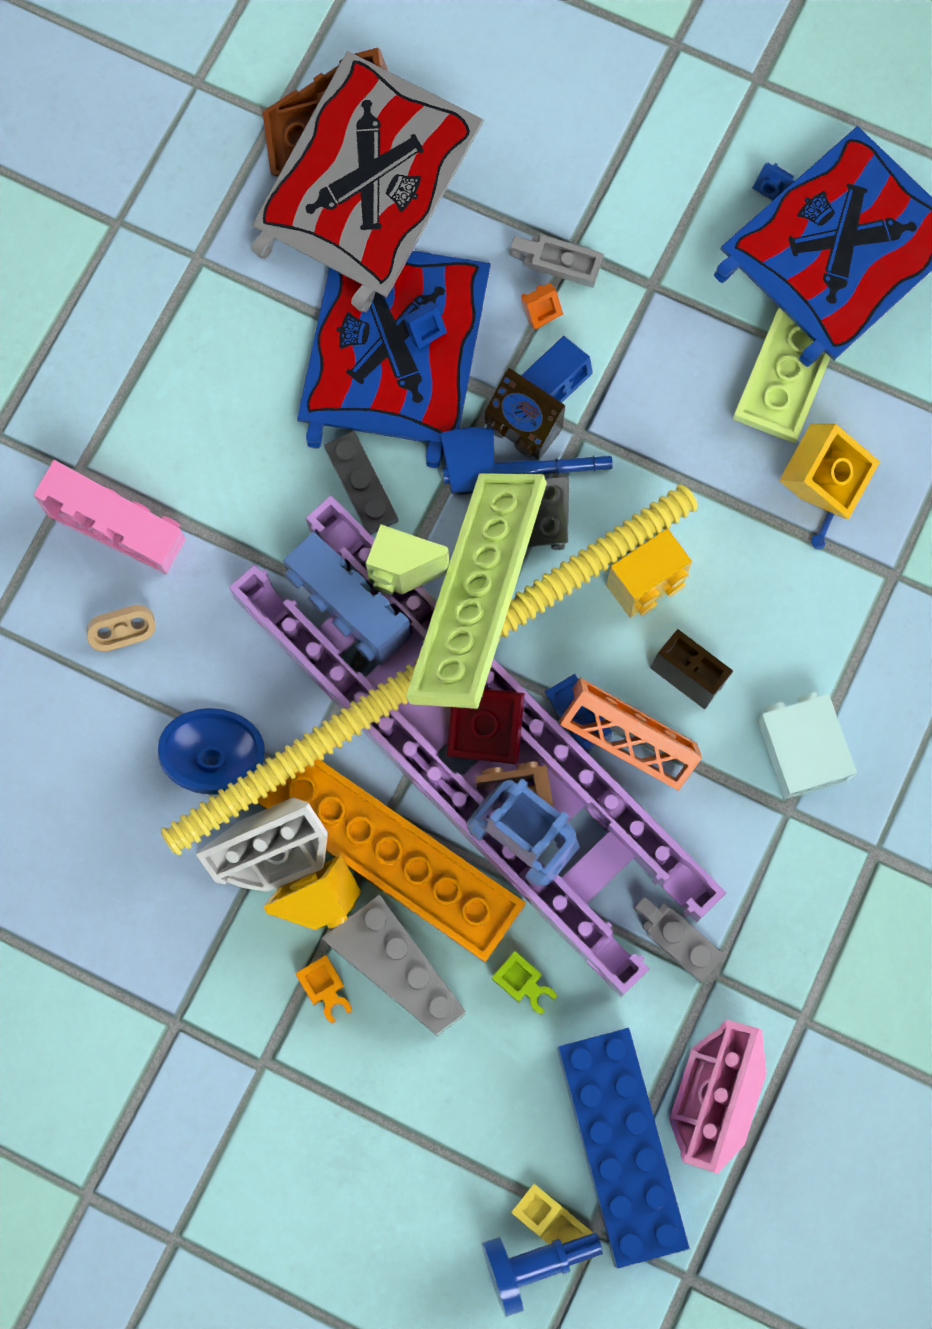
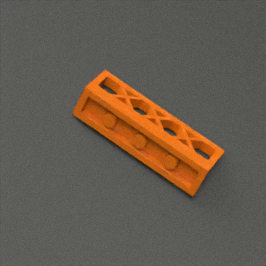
[559,677,702,791]

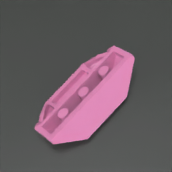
[669,1020,766,1174]

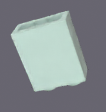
[757,692,857,800]

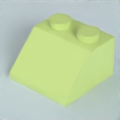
[366,525,449,595]

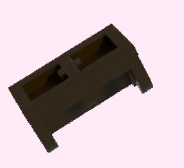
[650,629,733,709]

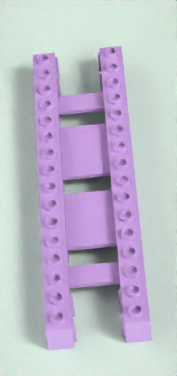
[229,495,726,997]

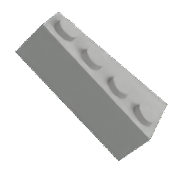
[321,895,466,1036]

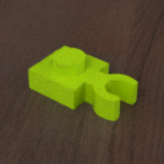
[491,951,557,1015]

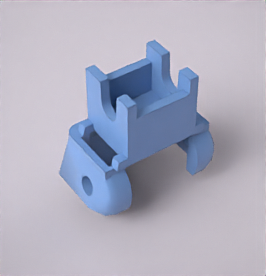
[467,779,580,887]

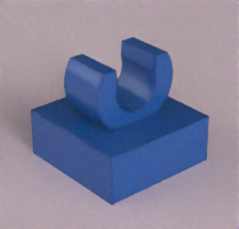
[403,301,447,349]

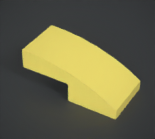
[511,1184,593,1244]

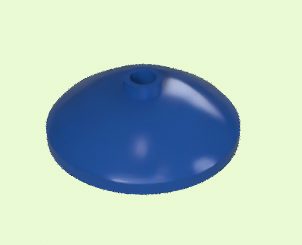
[158,708,265,795]

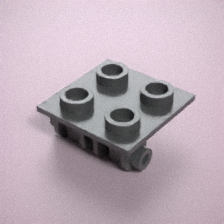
[527,476,569,550]

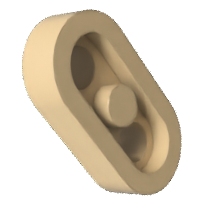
[86,605,156,652]

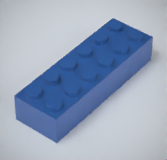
[557,1028,690,1269]

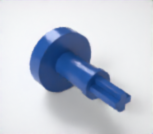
[482,1232,603,1317]

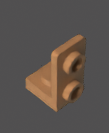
[476,762,554,808]

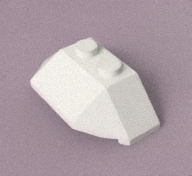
[196,797,328,892]

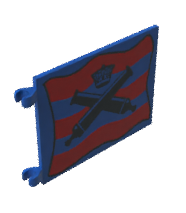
[714,126,932,367]
[297,251,491,468]

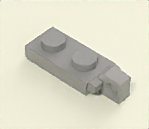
[509,234,604,288]
[634,897,725,983]

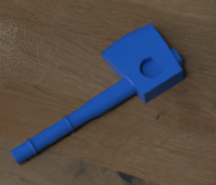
[440,428,613,494]

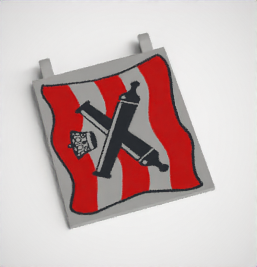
[251,51,484,312]

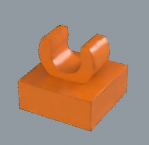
[521,283,563,330]

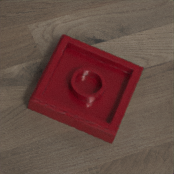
[447,688,525,764]

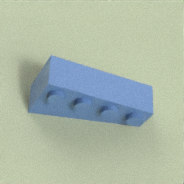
[283,532,411,665]

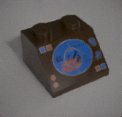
[485,368,565,460]

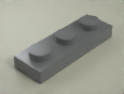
[324,431,399,535]

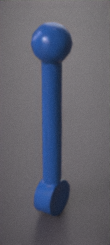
[811,512,834,550]

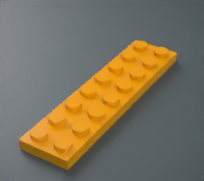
[257,744,526,963]

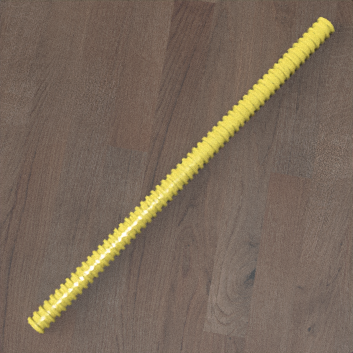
[161,484,698,856]

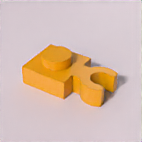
[295,955,352,1024]

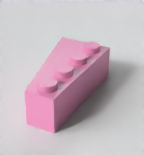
[34,460,186,574]

